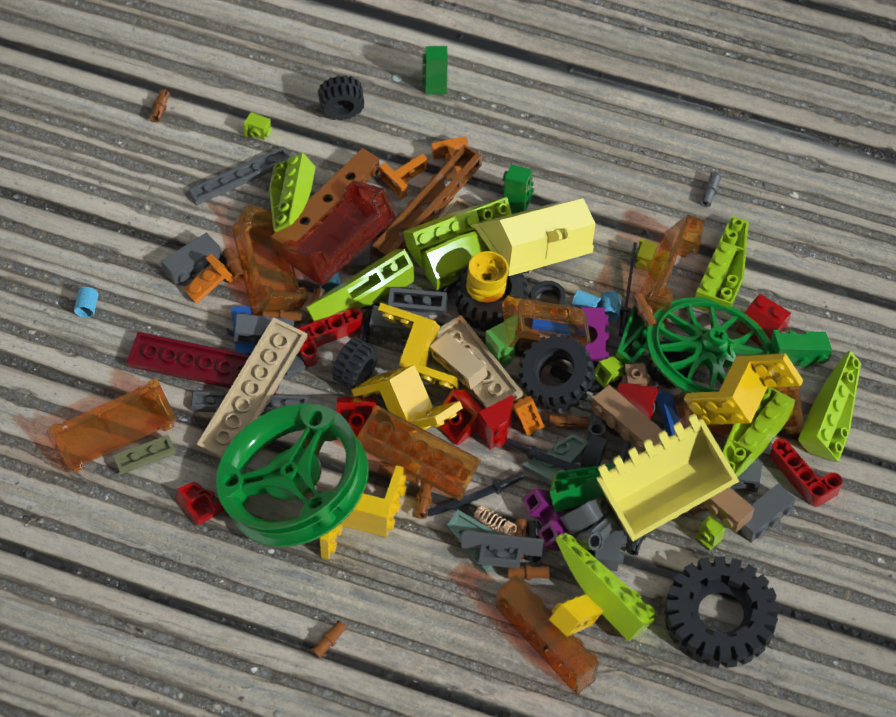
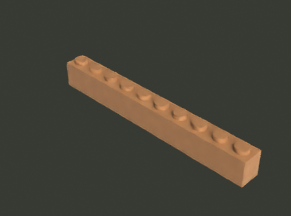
[591,385,755,533]

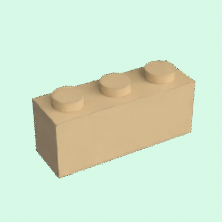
[430,333,488,390]

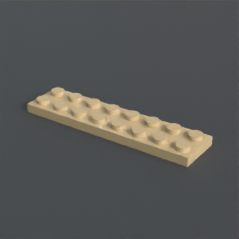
[197,317,307,459]

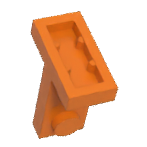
[431,136,468,174]
[379,154,427,199]
[184,253,235,304]
[513,385,544,436]

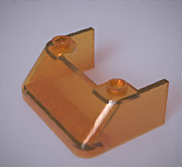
[502,295,591,347]

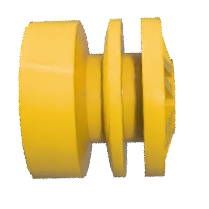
[466,251,509,303]

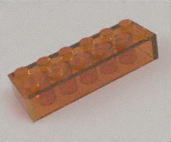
[357,405,482,501]
[496,575,599,695]

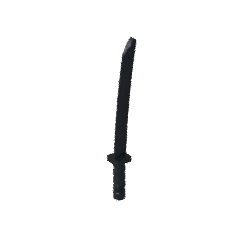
[618,242,637,337]
[505,438,585,470]
[427,471,525,516]

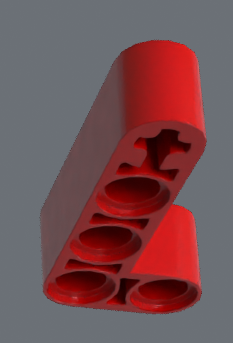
[297,308,363,367]
[770,438,843,507]

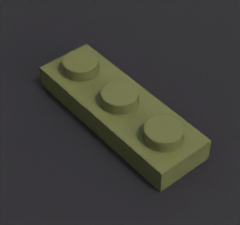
[113,435,176,475]

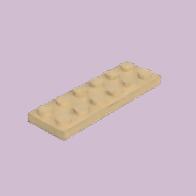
[436,315,523,408]

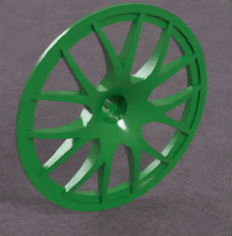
[646,297,774,393]

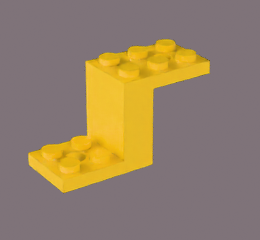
[378,303,461,391]
[684,353,803,425]
[351,365,463,434]
[320,465,406,560]

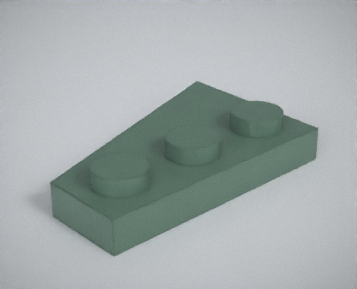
[522,434,588,484]
[447,510,500,574]

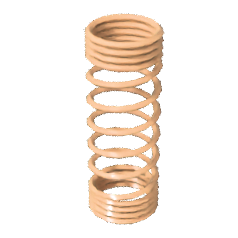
[474,506,517,536]

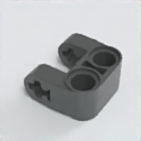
[560,496,610,535]

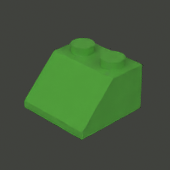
[485,315,520,366]

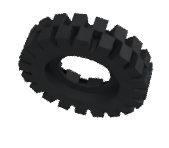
[664,556,779,668]

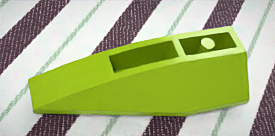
[269,152,315,232]
[403,197,512,268]
[694,215,749,311]
[425,231,491,290]
[306,249,414,322]
[798,350,861,462]
[722,388,795,477]
[556,533,659,641]

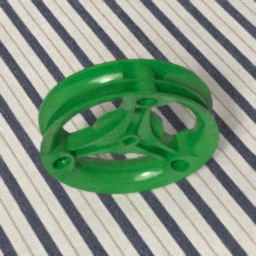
[216,403,368,547]

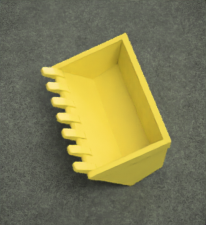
[471,199,595,276]
[596,414,739,541]

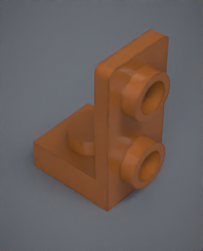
[517,317,540,351]

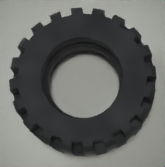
[456,266,528,331]
[518,334,595,412]

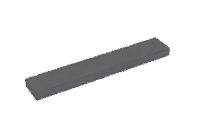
[188,146,291,206]
[191,391,309,414]

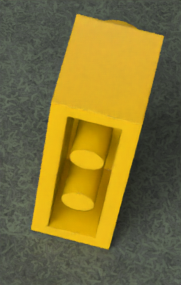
[549,594,603,637]

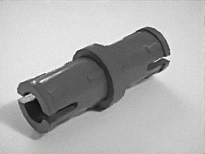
[700,172,722,207]

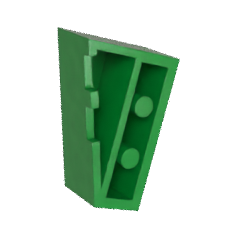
[422,46,448,95]
[502,164,535,214]
[614,303,665,370]
[770,330,833,367]
[550,464,613,512]

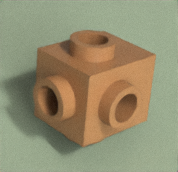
[621,363,650,386]

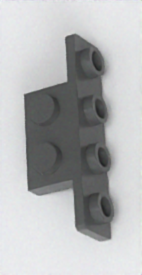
[461,531,543,569]

